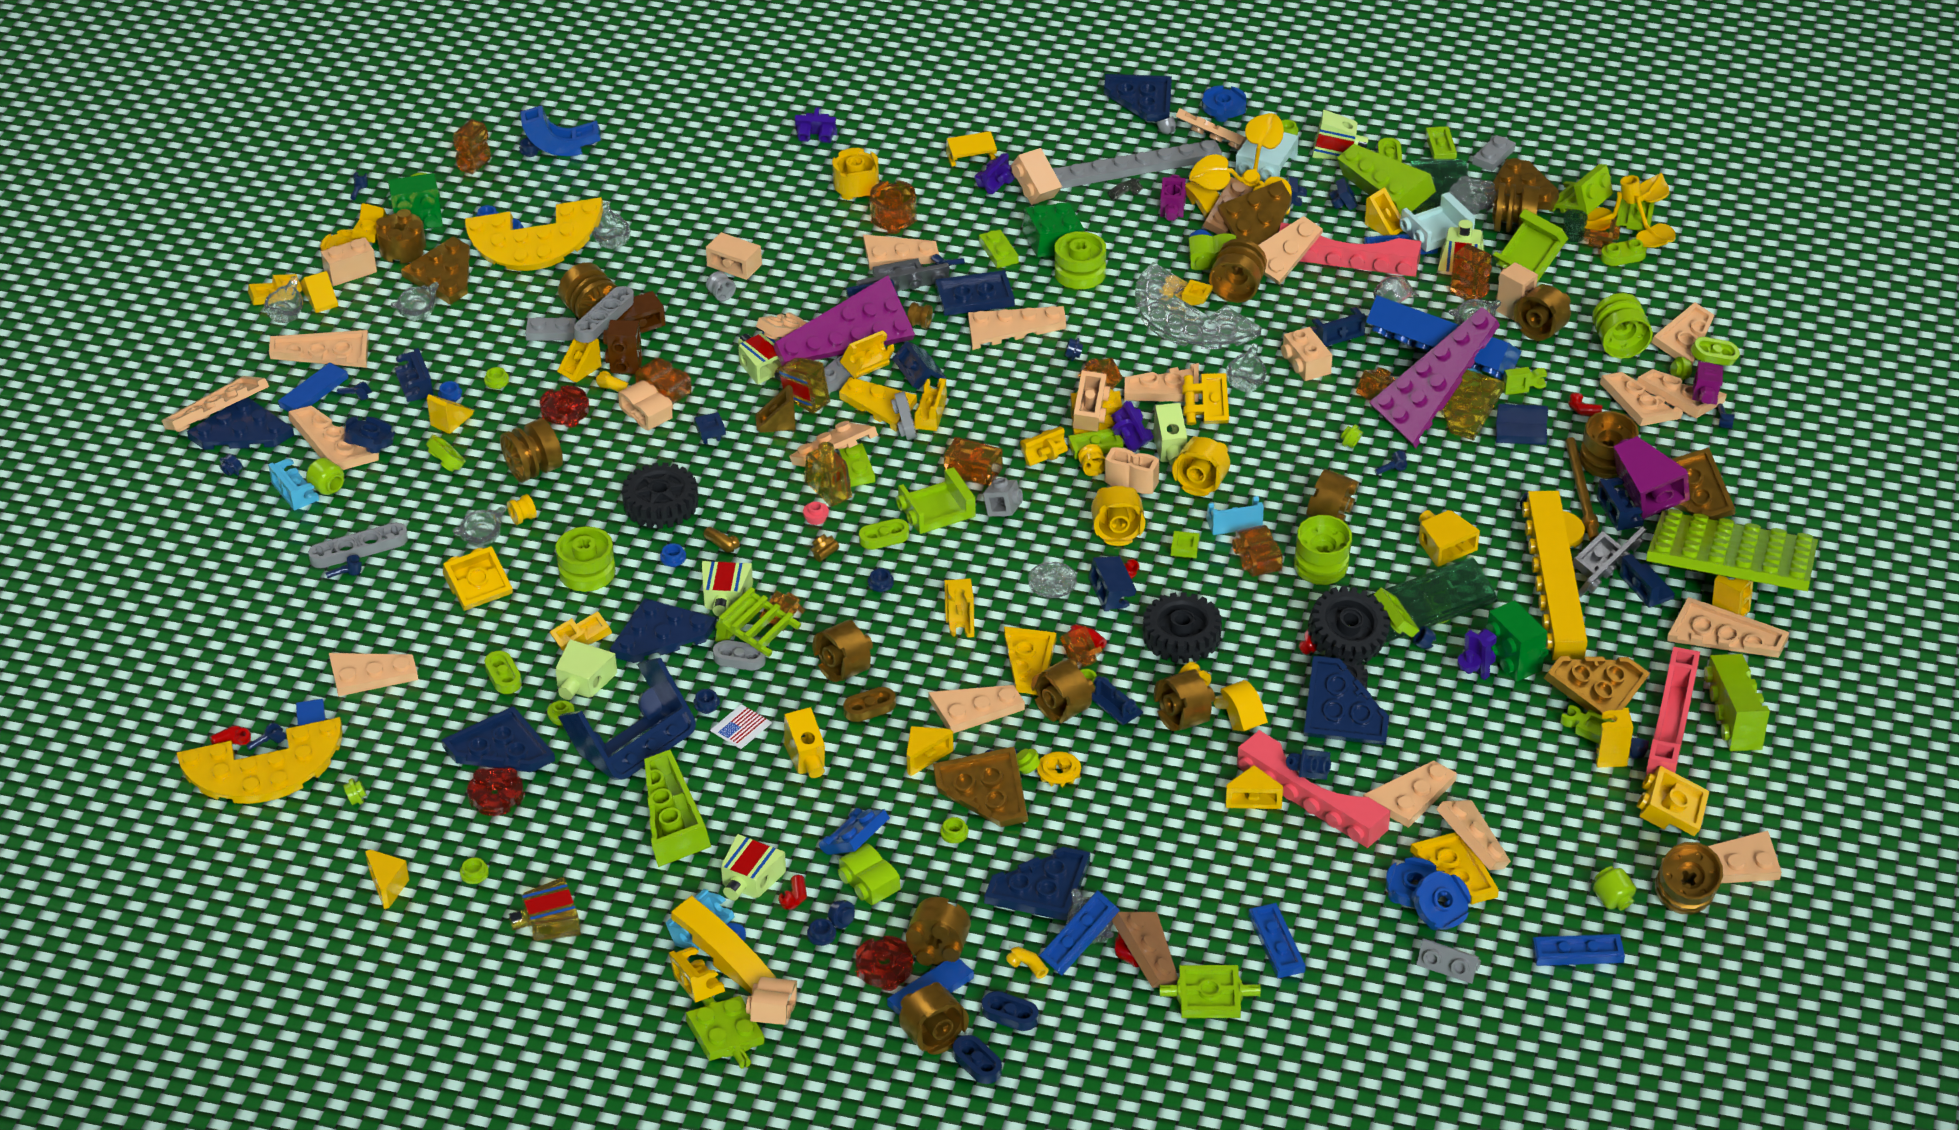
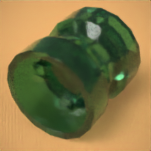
[1563,209,1588,242]

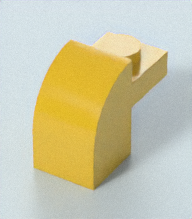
[1214,680,1268,731]

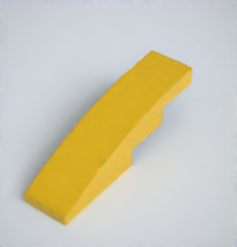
[671,895,776,994]

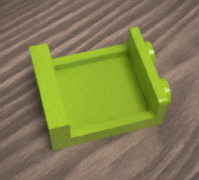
[1492,209,1568,282]
[896,467,976,534]

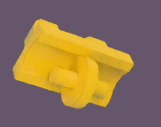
[1020,426,1068,466]

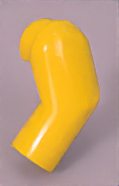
[596,371,629,392]
[1006,946,1049,979]

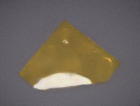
[1440,369,1505,441]

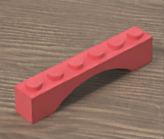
[1279,223,1422,277]
[1645,647,1700,778]
[1237,730,1390,848]

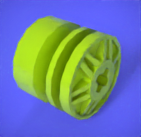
[1592,293,1653,359]
[1294,515,1352,585]

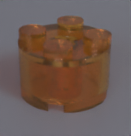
[870,180,917,234]

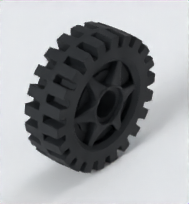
[622,462,698,529]
[1308,586,1390,664]
[1143,592,1222,663]

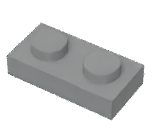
[1472,135,1516,172]
[525,317,576,341]

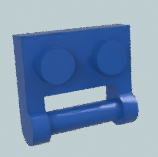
[819,808,890,855]

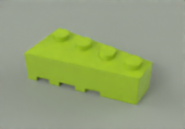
[1337,144,1436,215]
[1704,654,1770,751]
[644,749,711,867]

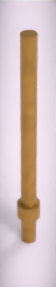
[1565,437,1599,542]

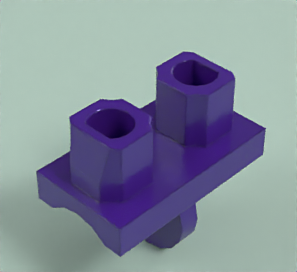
[795,107,838,143]
[975,153,1015,194]
[1111,401,1154,453]
[1458,629,1497,680]

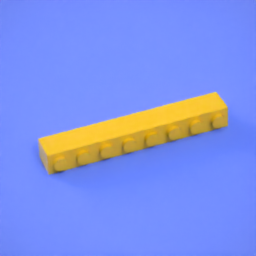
[1522,491,1587,660]

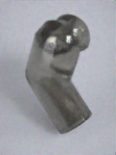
[1108,178,1143,200]

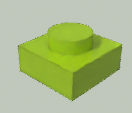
[1171,531,1200,558]

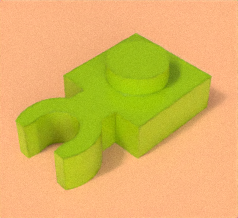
[1502,367,1548,395]
[1560,705,1614,744]

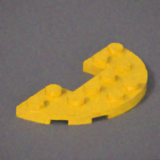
[465,197,604,271]
[177,717,343,804]

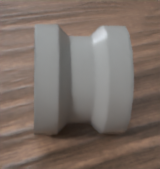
[706,271,736,301]

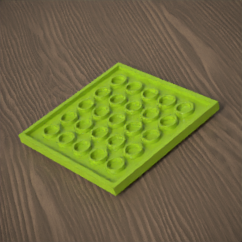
[1646,509,1818,592]

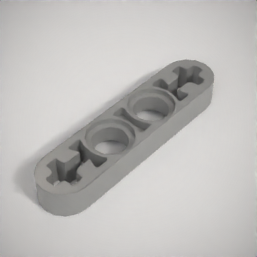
[574,286,634,343]
[308,522,408,568]

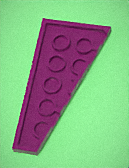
[773,275,915,367]
[1369,307,1500,449]

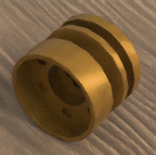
[1492,183,1540,233]
[1209,239,1267,303]
[558,262,620,320]
[1580,411,1639,479]
[500,418,563,483]
[1655,842,1723,915]

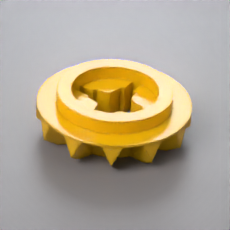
[1037,752,1081,788]

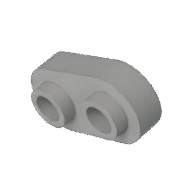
[818,355,853,392]
[891,391,917,440]
[713,640,766,671]

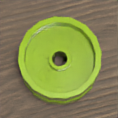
[1055,232,1106,289]
[555,526,616,592]

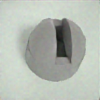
[1157,116,1176,134]

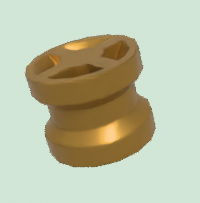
[907,302,933,329]

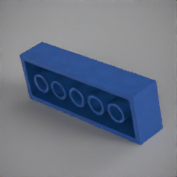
[1366,295,1522,380]

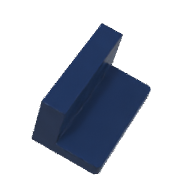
[892,341,946,390]
[1495,404,1548,445]
[1620,554,1675,608]

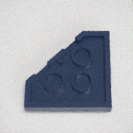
[1104,74,1172,123]
[187,397,294,450]
[610,598,717,663]
[1304,656,1389,745]
[442,706,555,772]
[984,847,1091,921]

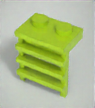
[1549,164,1613,215]
[715,587,801,657]

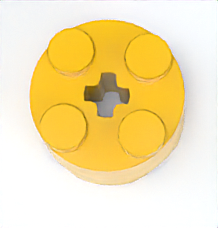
[832,148,879,200]
[1172,436,1230,496]
[1091,486,1145,546]

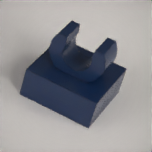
[1287,176,1307,206]
[1329,177,1358,210]
[694,412,726,444]

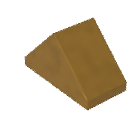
[755,385,796,433]

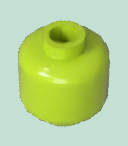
[306,458,344,495]
[1593,866,1637,911]

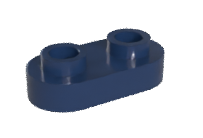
[982,991,1039,1031]
[953,1035,1002,1084]

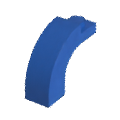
[521,105,601,156]

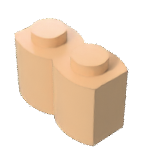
[618,380,673,430]
[1105,447,1159,494]
[746,977,797,1025]

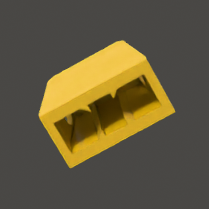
[1419,510,1480,567]
[784,707,825,778]

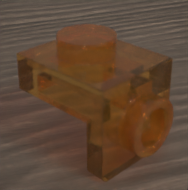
[1584,219,1621,248]
[1078,358,1122,390]
[1356,367,1396,400]
[760,590,805,632]
[1060,626,1103,667]

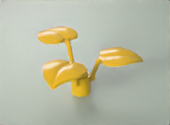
[1189,113,1292,215]
[1570,173,1676,248]

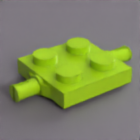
[1159,965,1261,1018]
[686,995,764,1069]

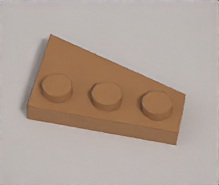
[1203,177,1254,234]
[1112,912,1178,988]

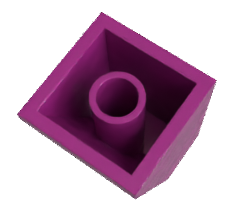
[1614,436,1690,519]

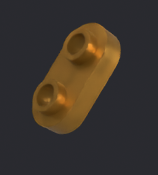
[843,687,896,722]

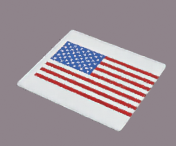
[710,704,772,749]

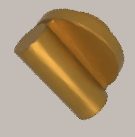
[810,534,839,562]

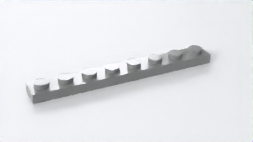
[1052,140,1222,189]

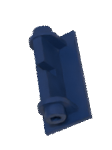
[1092,676,1143,725]
[1286,749,1331,780]

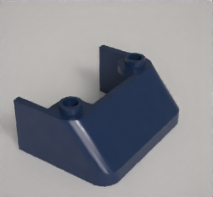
[558,658,696,780]

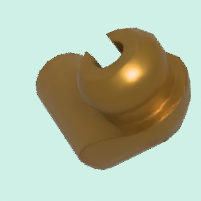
[704,527,740,553]

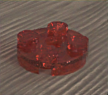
[540,386,590,428]
[467,768,524,816]
[856,936,914,991]

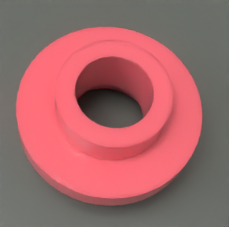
[803,502,829,525]

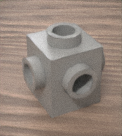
[983,478,1023,517]

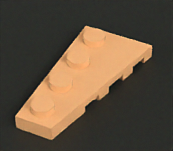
[289,406,379,471]
[1667,597,1789,658]

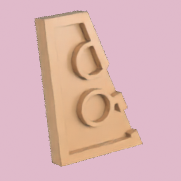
[1176,108,1247,150]
[1258,216,1323,285]
[863,234,939,270]
[1651,302,1714,365]
[756,312,808,340]
[1124,363,1199,402]
[1637,369,1727,418]
[1600,372,1683,426]
[790,421,878,467]
[329,653,418,696]
[928,685,1025,734]
[1363,761,1457,828]
[1436,800,1511,870]

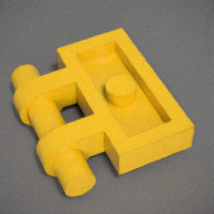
[1182,373,1229,425]

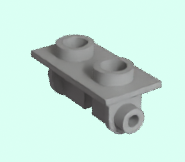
[1417,938,1481,984]

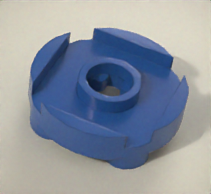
[1202,85,1246,122]
[1386,857,1440,908]
[1411,871,1471,930]

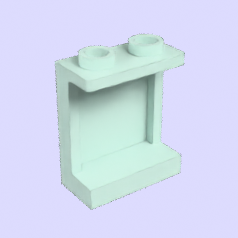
[1235,132,1299,181]
[1400,192,1475,252]

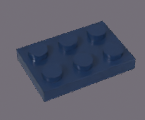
[935,270,1015,316]

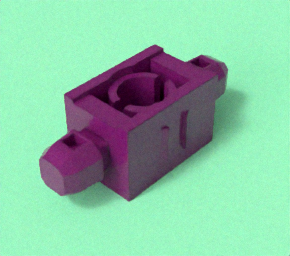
[1160,174,1186,221]
[1692,361,1723,405]

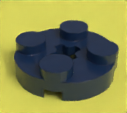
[343,416,395,453]

